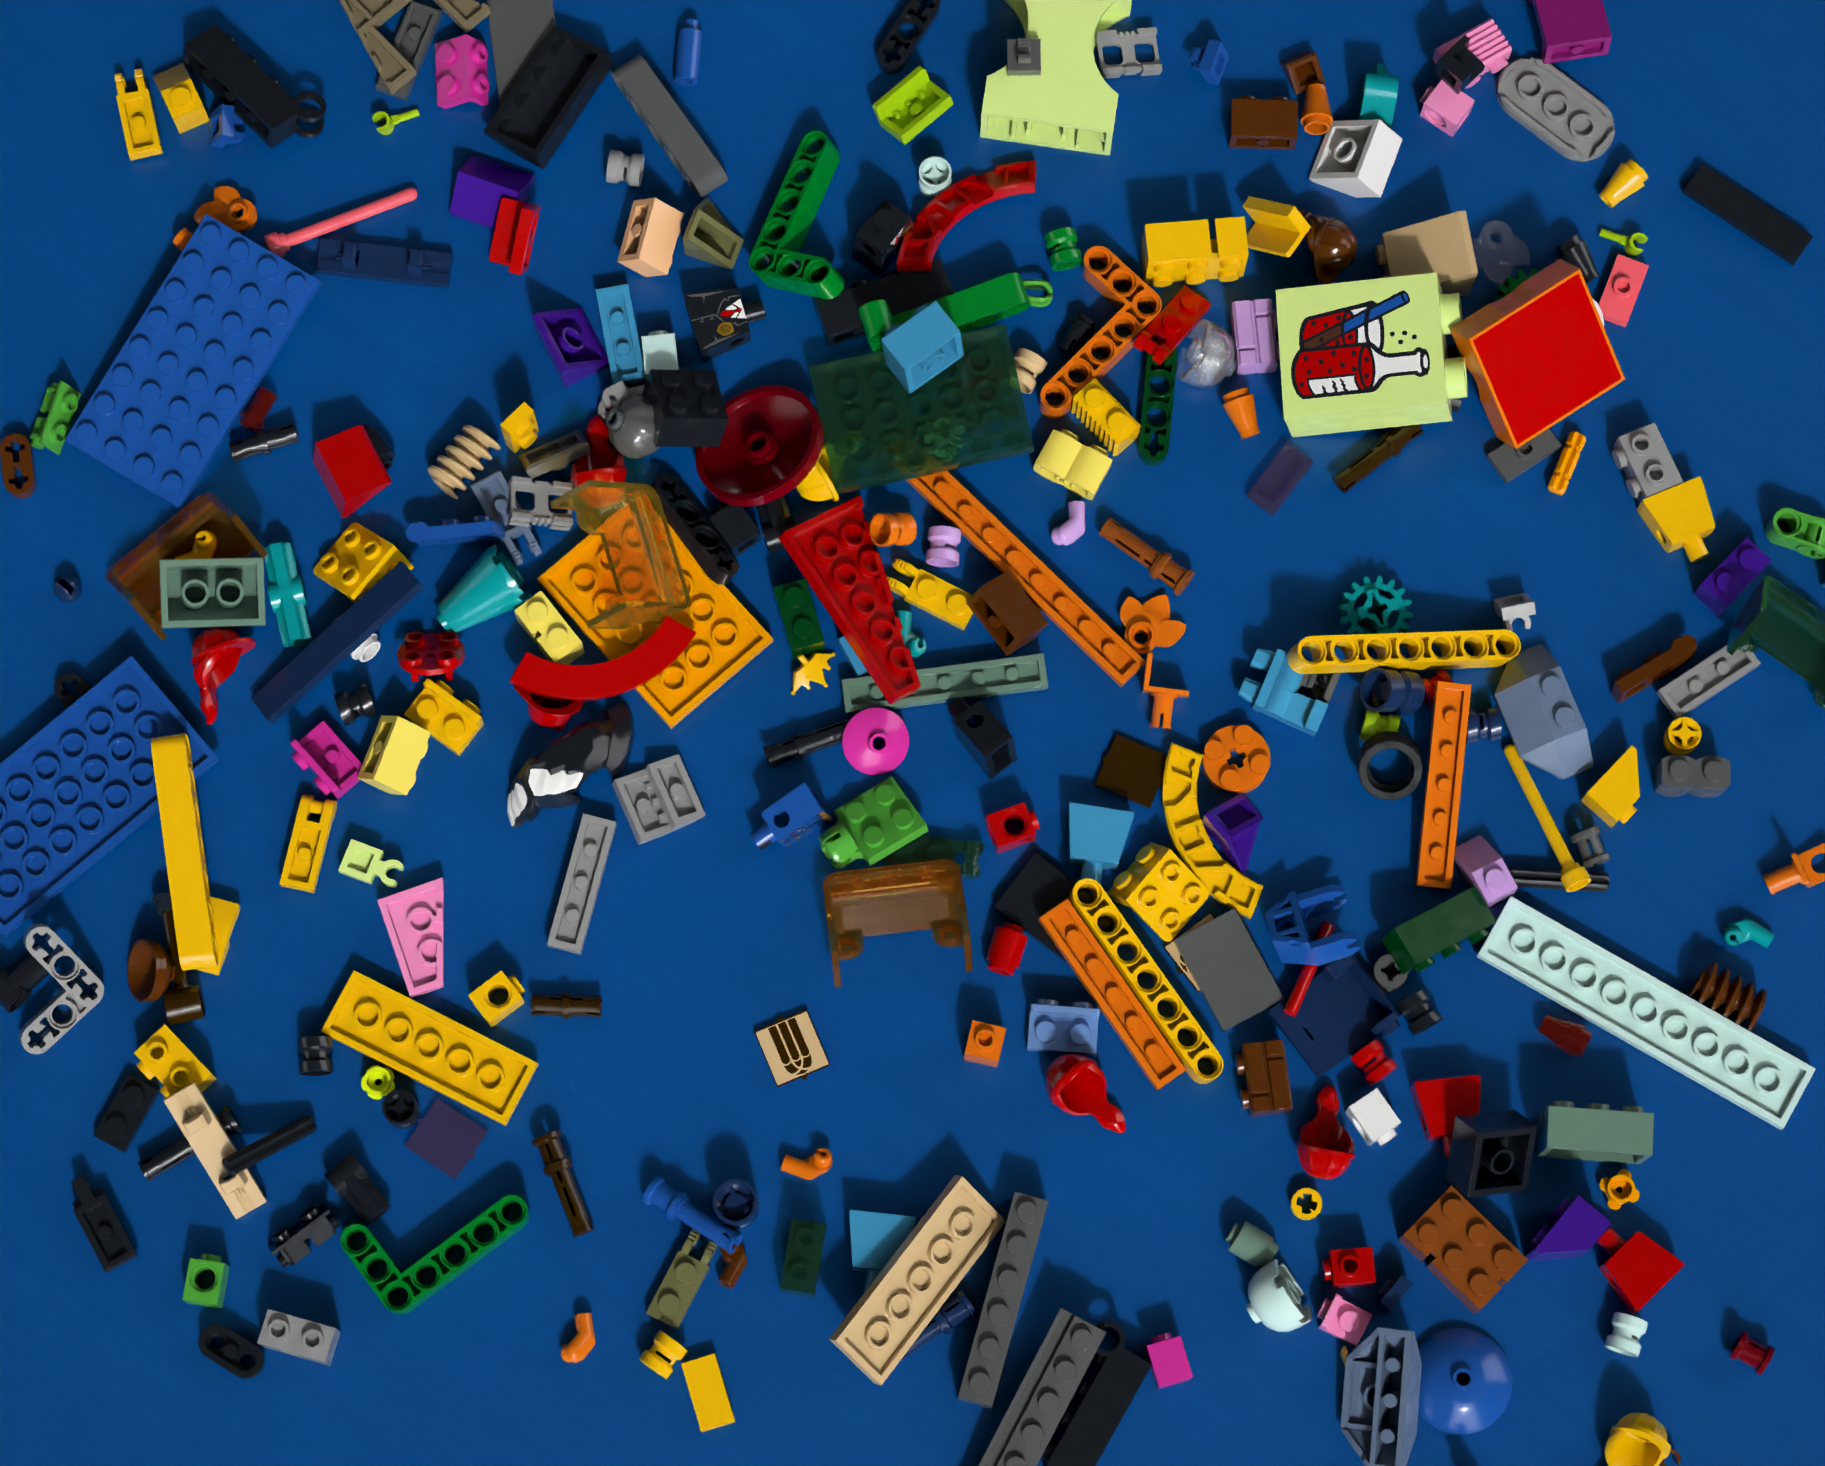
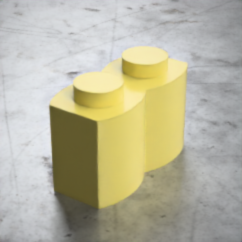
[1033,429,1113,501]

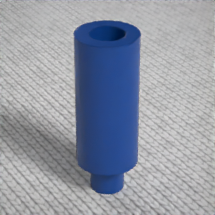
[674,18,703,86]

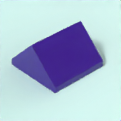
[449,154,535,230]
[532,308,609,388]

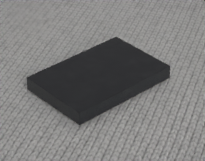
[994,853,1113,965]

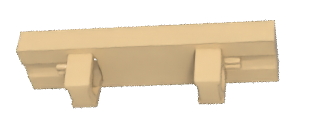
[164,1081,267,1220]

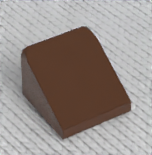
[1280,50,1326,95]

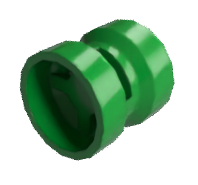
[1044,227,1083,271]

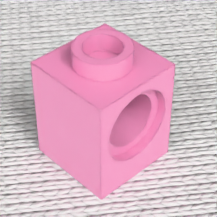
[1420,80,1475,137]

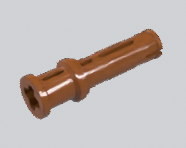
[1099,517,1195,596]

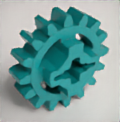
[1338,575,1413,650]

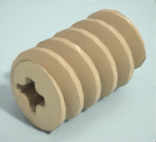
[428,425,501,499]

